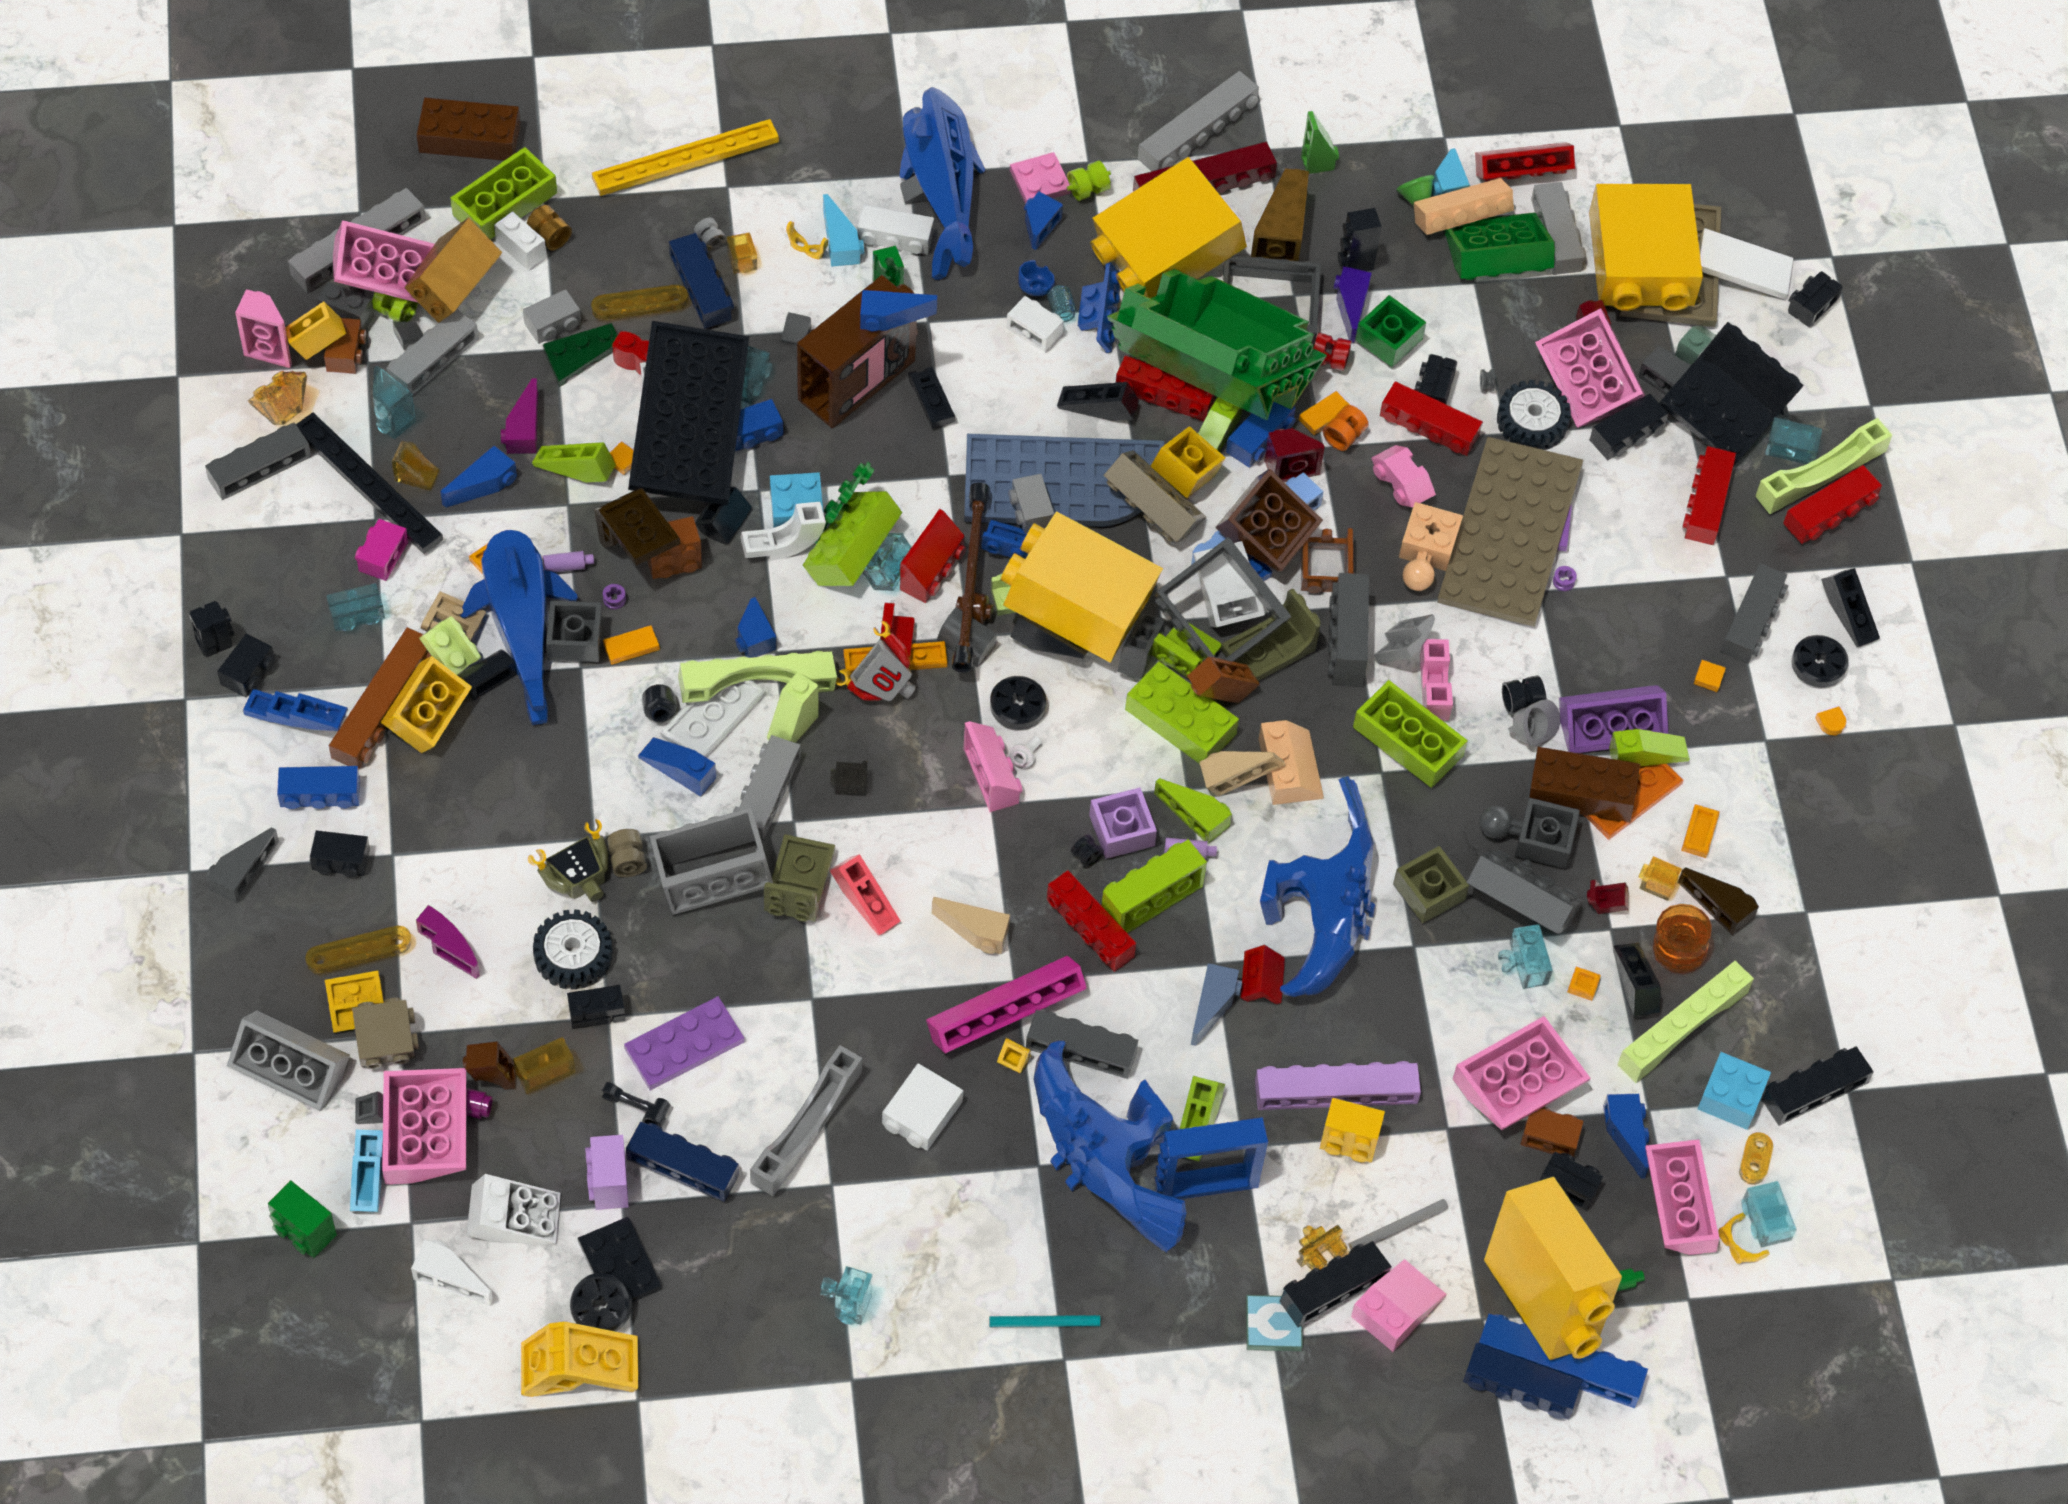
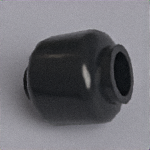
[642,684,677,722]

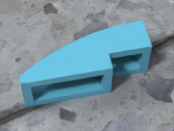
[350,1129,383,1212]

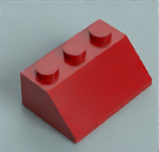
[900,509,966,603]

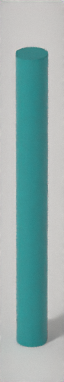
[989,1315,1100,1327]

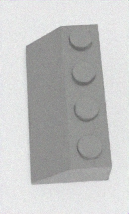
[227,1010,350,1111]

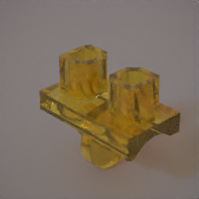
[1296,1225,1348,1270]

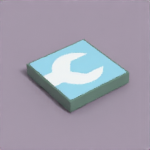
[1246,1295,1303,1352]

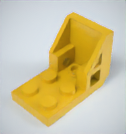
[521,1321,638,1397]

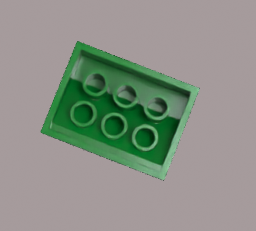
[1444,212,1555,280]

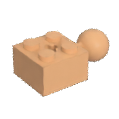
[1399,502,1463,591]

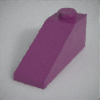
[501,378,538,454]

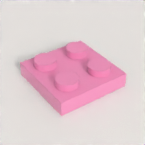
[1010,152,1071,204]

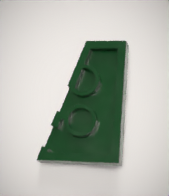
[543,323,618,387]

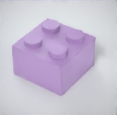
[1089,787,1157,859]
[585,1135,629,1210]

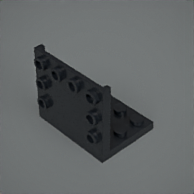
[1659,322,1804,467]

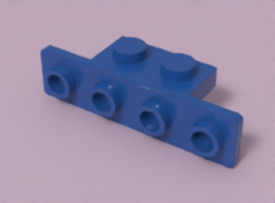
[1077,262,1120,353]

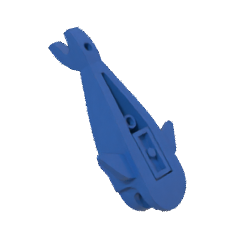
[899,87,985,281]
[460,530,578,725]

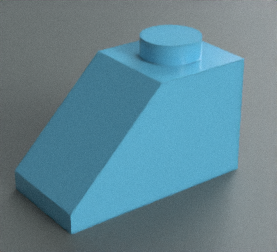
[1432,148,1470,196]

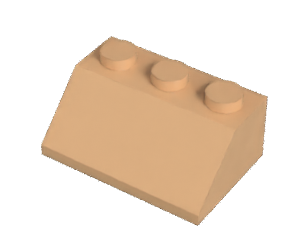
[1259,720,1324,805]

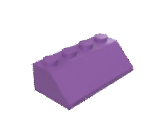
[1559,685,1668,753]

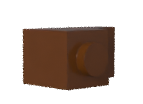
[463,1041,516,1090]

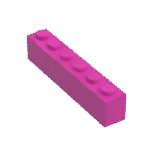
[926,956,1087,1053]

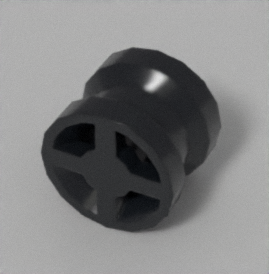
[1071,835,1104,868]

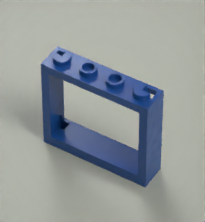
[1154,1117,1268,1199]

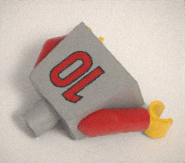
[836,621,915,701]

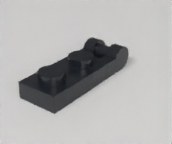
[908,366,955,429]

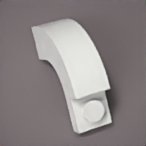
[740,502,826,561]

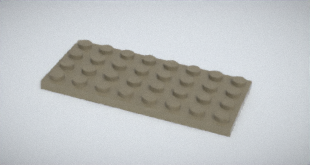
[1437,437,1583,627]

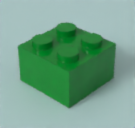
[1355,295,1426,368]
[267,1180,337,1258]

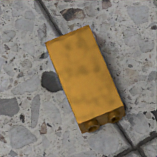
[1251,168,1309,261]
[404,217,503,323]

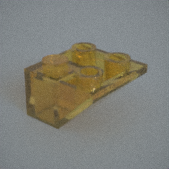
[247,371,307,425]

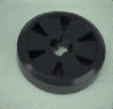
[1791,635,1849,687]
[990,676,1046,729]
[570,1273,632,1332]

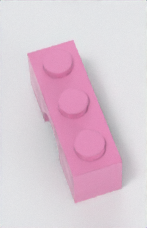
[1420,639,1453,721]

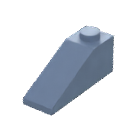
[1191,963,1242,1046]

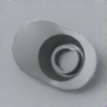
[1508,699,1560,746]

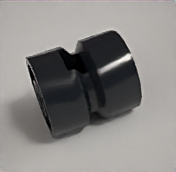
[1502,675,1546,715]

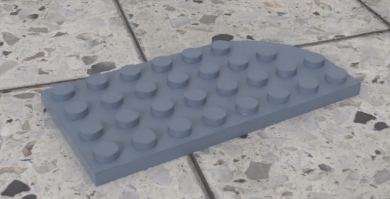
[964,433,1164,527]

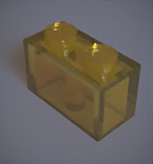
[513,1037,576,1094]

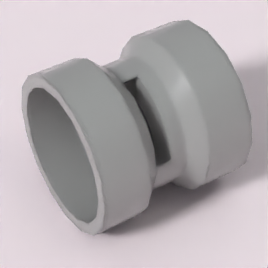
[694,217,726,252]

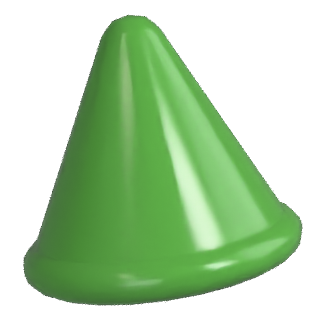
[1396,175,1435,207]

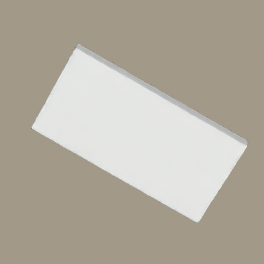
[1699,228,1793,300]
[661,680,766,758]

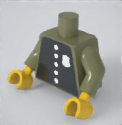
[528,819,609,902]

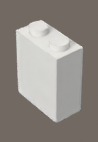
[882,1063,963,1151]

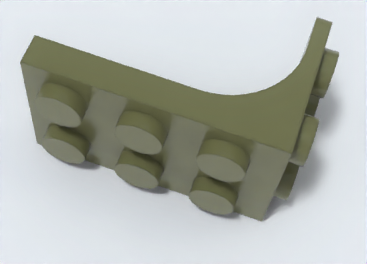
[1221,589,1321,681]
[764,834,835,922]

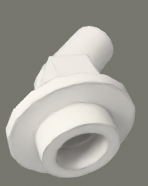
[1009,735,1041,769]

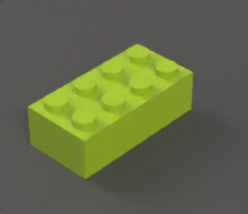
[450,147,557,239]
[802,491,903,586]
[1125,661,1239,764]
[1353,680,1468,788]
[1101,839,1207,933]

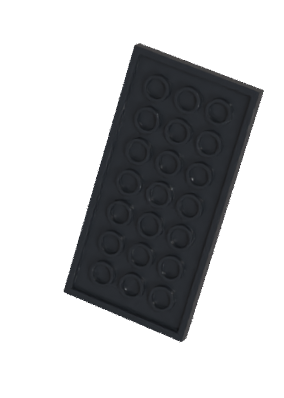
[628,321,750,506]

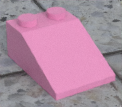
[1351,1259,1447,1352]

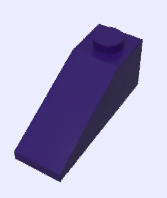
[1333,267,1372,343]

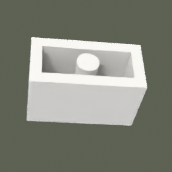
[495,212,546,271]
[1006,296,1064,353]

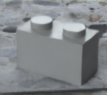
[523,289,581,344]
[1008,474,1054,534]

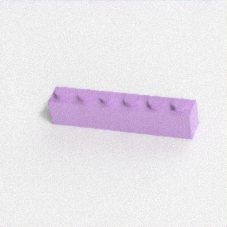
[1255,1061,1421,1110]

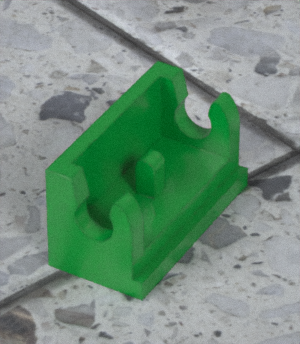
[872,245,904,287]

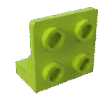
[1152,623,1221,678]

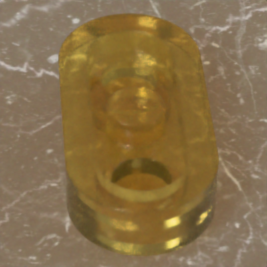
[1739,1132,1773,1185]

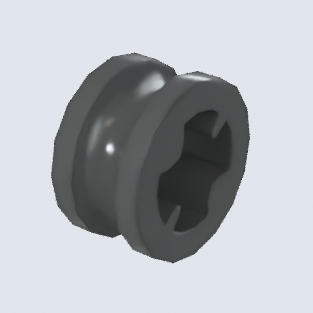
[1480,369,1495,391]

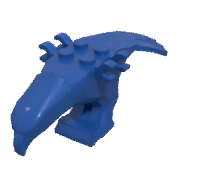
[1260,776,1376,997]
[1033,1041,1187,1252]

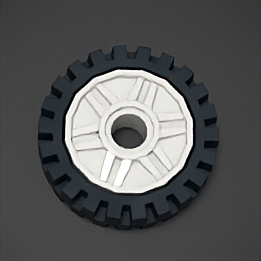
[1497,380,1571,450]
[533,909,612,990]

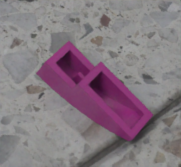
[416,905,480,979]

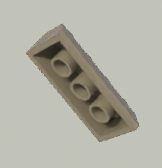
[1103,450,1207,542]

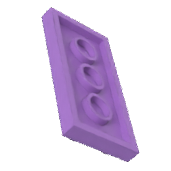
[624,996,745,1091]

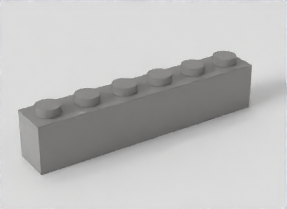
[1137,71,1259,171]
[288,188,426,293]

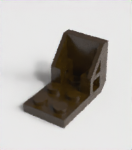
[594,488,680,566]

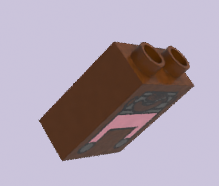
[797,275,918,429]

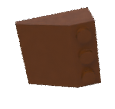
[1215,469,1323,572]

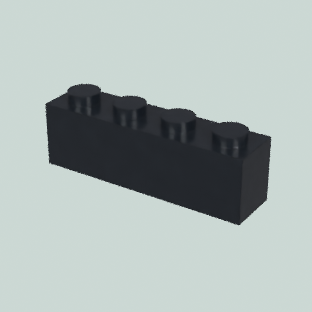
[1762,1046,1874,1126]
[1279,1241,1392,1327]

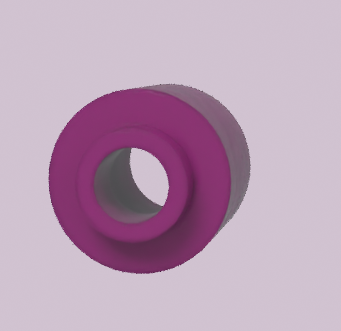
[466,1088,493,1119]

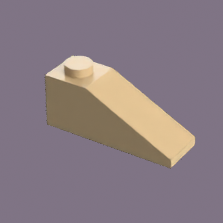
[1199,751,1285,797]
[932,897,1010,954]

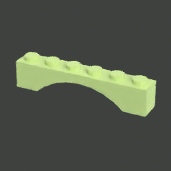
[1755,418,1892,514]
[678,651,837,703]
[1617,961,1754,1083]

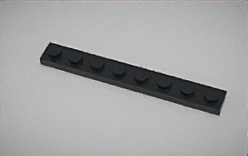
[296,412,443,554]

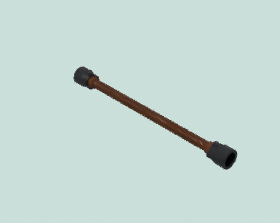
[952,482,990,673]

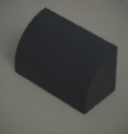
[695,487,752,544]
[457,649,516,701]

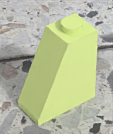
[767,672,819,743]

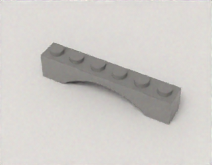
[750,1045,863,1197]

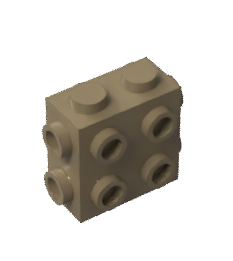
[352,998,419,1069]

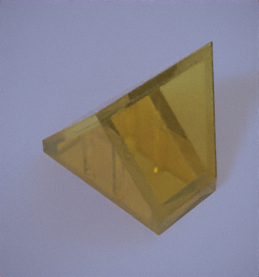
[392,441,440,490]

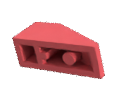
[829,854,901,935]

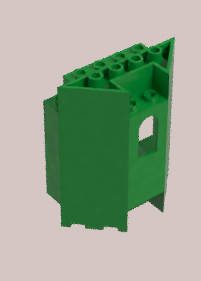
[1107,269,1327,421]

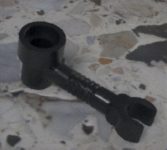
[602,1082,671,1128]

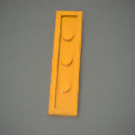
[843,641,947,674]

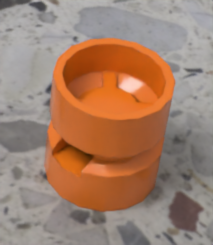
[1323,405,1369,451]

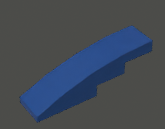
[243,689,348,731]

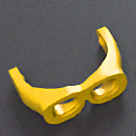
[786,221,828,260]
[1718,1212,1770,1264]

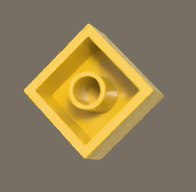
[1150,426,1226,498]
[1319,1098,1385,1163]

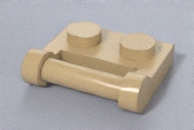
[420,591,486,642]

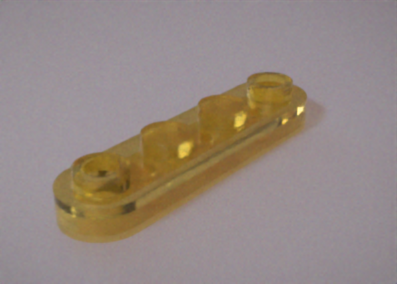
[591,285,688,320]
[305,925,412,974]

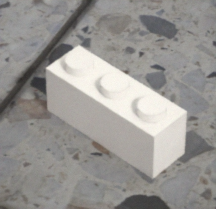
[857,205,934,255]

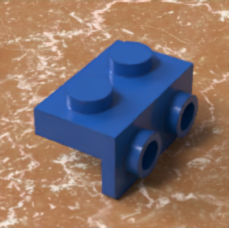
[981,520,1028,559]

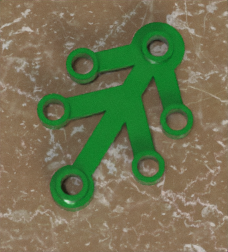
[815,461,875,544]

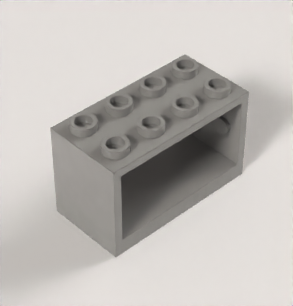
[650,807,773,915]

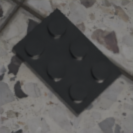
[578,1217,662,1303]

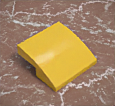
[325,971,384,1033]

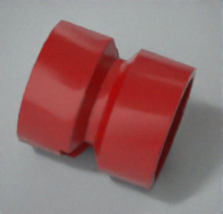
[1314,333,1352,371]

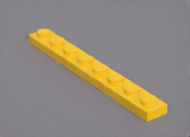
[592,119,779,196]

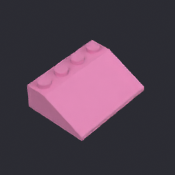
[333,220,434,302]
[1535,309,1645,428]
[1453,1016,1591,1130]
[382,1068,466,1184]

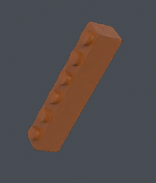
[328,627,431,770]

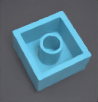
[770,472,823,528]
[1698,1052,1771,1130]

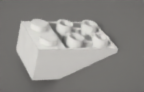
[1193,541,1265,627]
[466,1174,561,1245]

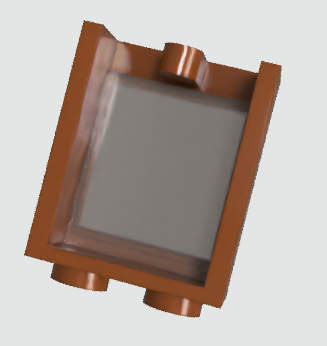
[1301,528,1353,593]

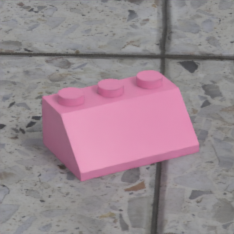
[235,289,292,368]
[963,721,1022,812]

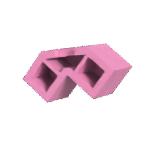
[1371,445,1436,508]

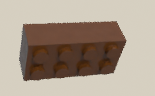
[417,97,520,161]
[1529,747,1640,823]

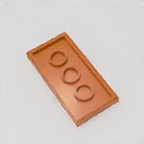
[1584,764,1683,840]

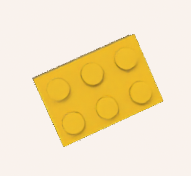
[381,656,472,753]

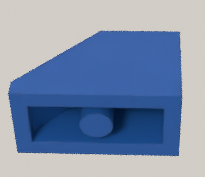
[1024,191,1063,250]
[735,597,776,658]

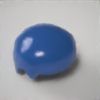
[1018,260,1055,297]

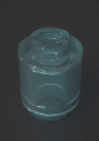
[1047,285,1076,322]

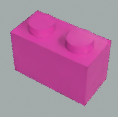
[355,519,408,581]

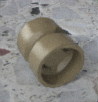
[607,829,647,877]

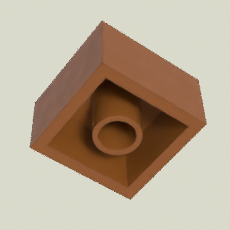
[647,516,702,579]

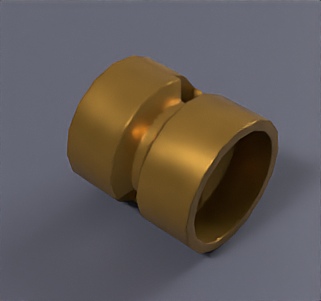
[526,205,572,250]

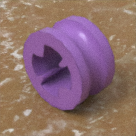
[1553,566,1577,591]
[603,584,626,610]

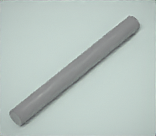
[1348,1199,1448,1250]

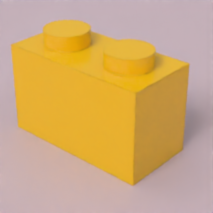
[285,301,346,360]

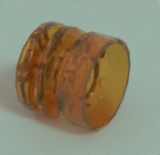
[1653,904,1712,973]

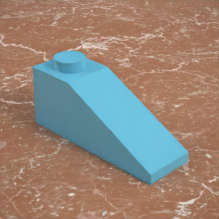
[823,194,864,267]

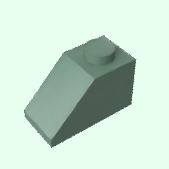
[1675,326,1716,365]

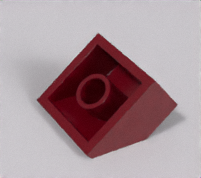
[1264,428,1325,482]

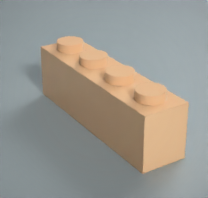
[1414,178,1514,235]

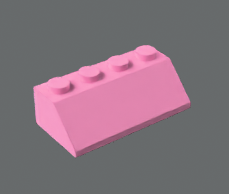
[1645,1139,1719,1255]

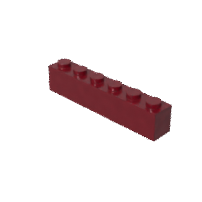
[1133,142,1277,193]

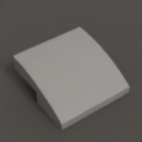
[1374,614,1435,664]

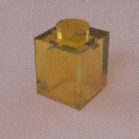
[727,232,757,274]
[1638,856,1682,901]

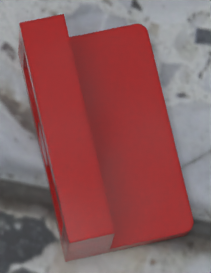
[880,603,915,659]
[1241,945,1285,1004]

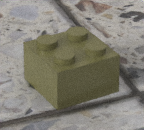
[1393,846,1469,924]

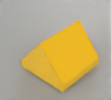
[997,1038,1031,1073]

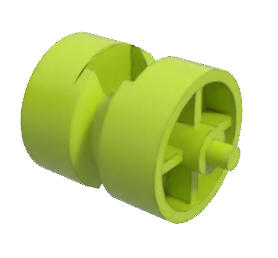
[1067,160,1111,201]
[372,292,418,322]

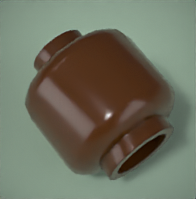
[955,592,994,625]

